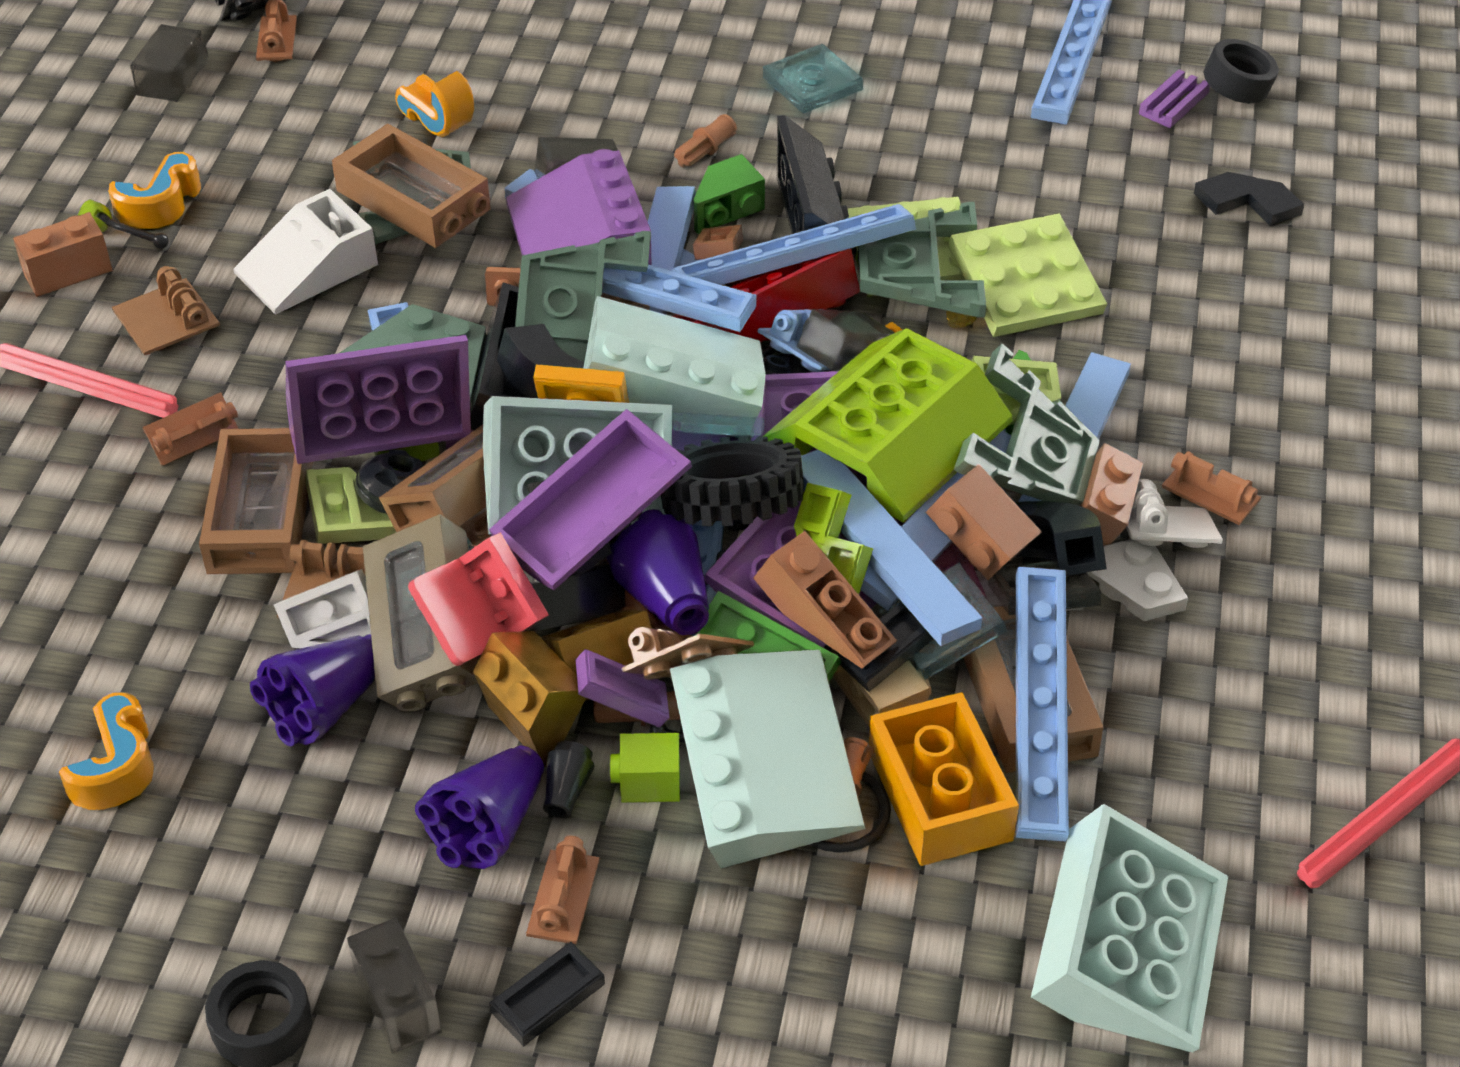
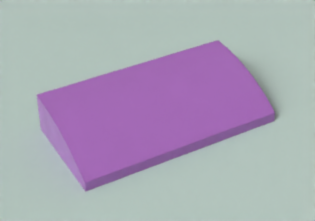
[489,409,692,590]

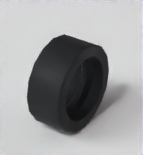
[1203,39,1279,104]
[205,960,312,1067]

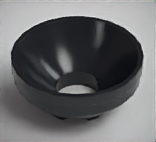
[355,450,424,514]

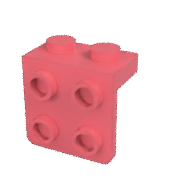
[408,532,549,666]

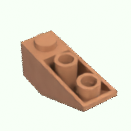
[753,531,897,669]

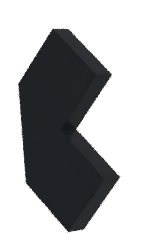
[1194,172,1304,226]

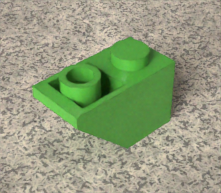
[693,154,765,234]

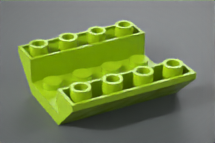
[763,328,1012,523]

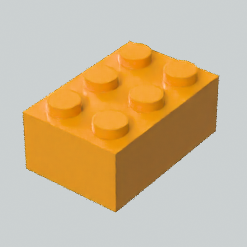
[869,692,1019,867]

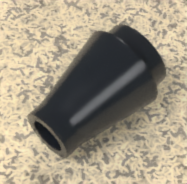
[543,741,595,818]

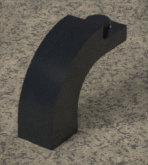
[497,324,584,398]
[961,501,1107,576]
[525,563,626,631]

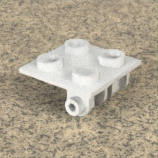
[1126,479,1223,548]

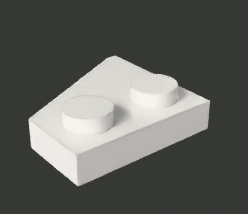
[1085,539,1188,621]
[274,569,371,648]

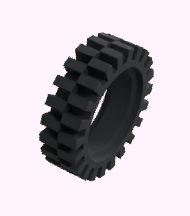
[661,436,804,526]

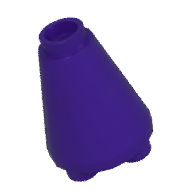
[606,509,709,635]
[250,634,375,747]
[415,745,544,869]

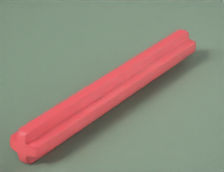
[0,343,179,418]
[1297,738,1460,889]

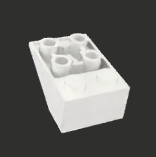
[234,189,378,315]

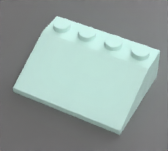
[583,296,766,438]
[483,396,672,538]
[670,650,866,868]
[1031,804,1228,1053]

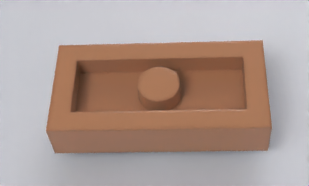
[693,225,743,260]

